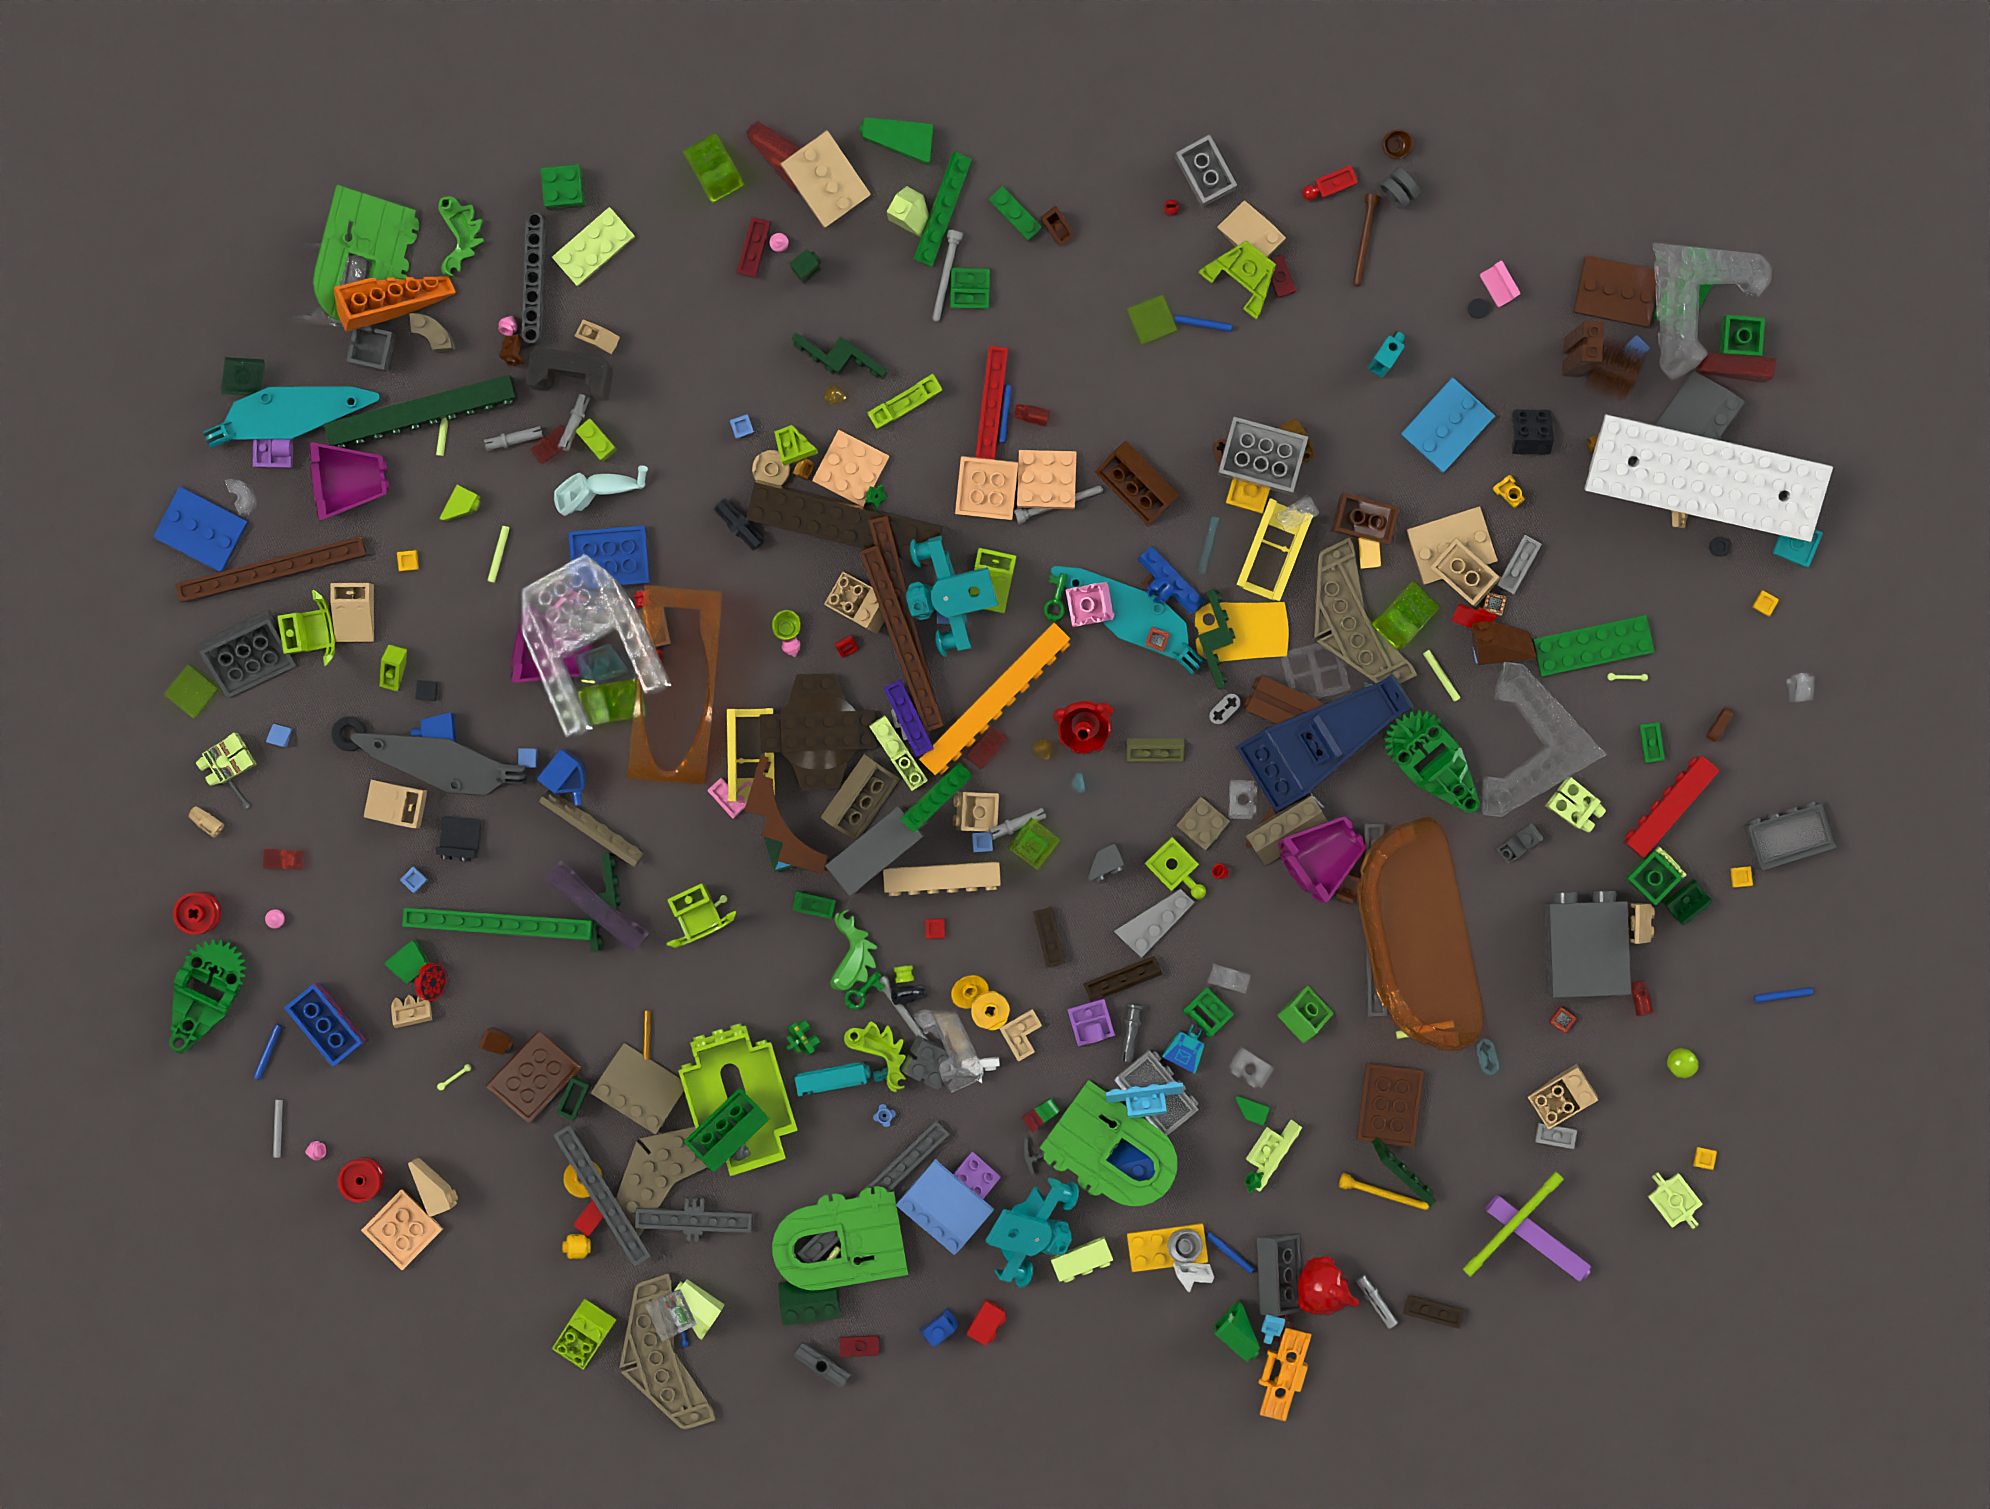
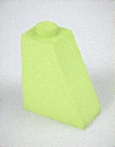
[887,186,929,237]
[674,1279,725,1340]

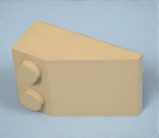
[1217,200,1286,257]
[1430,539,1501,607]
[1628,902,1655,944]
[408,1157,458,1217]

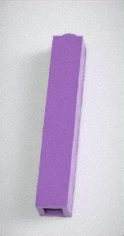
[1485,1194,1591,1282]

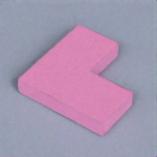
[707,778,752,819]

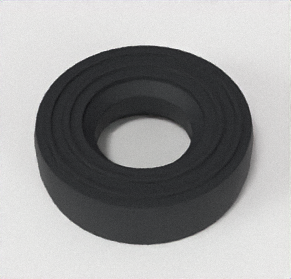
[331,717,367,751]

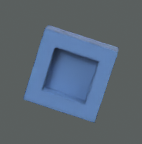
[730,414,754,439]
[972,832,993,852]
[400,866,428,893]

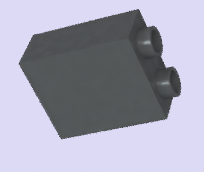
[825,805,928,896]
[1544,890,1631,997]

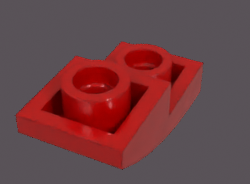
[1451,603,1497,628]
[574,1200,603,1237]

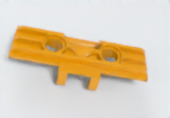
[1258,1327,1312,1421]

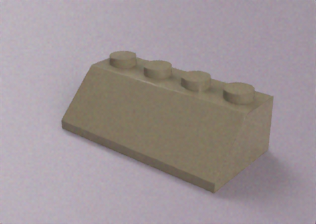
[821,754,900,841]
[1245,793,1328,866]

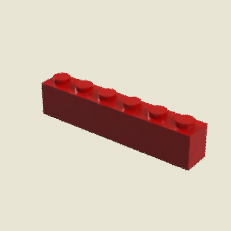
[1623,755,1720,858]

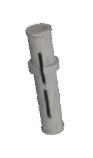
[558,394,590,451]
[484,426,543,452]
[989,808,1046,840]
[1355,1274,1398,1329]

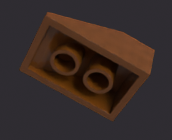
[1331,493,1400,545]
[1472,621,1536,665]

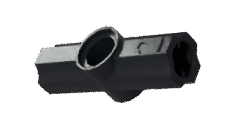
[714,498,765,551]

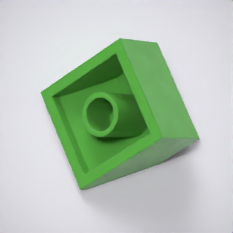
[1277,985,1333,1043]

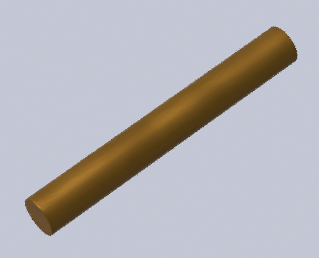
[643,1010,651,1061]

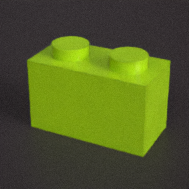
[575,418,618,462]

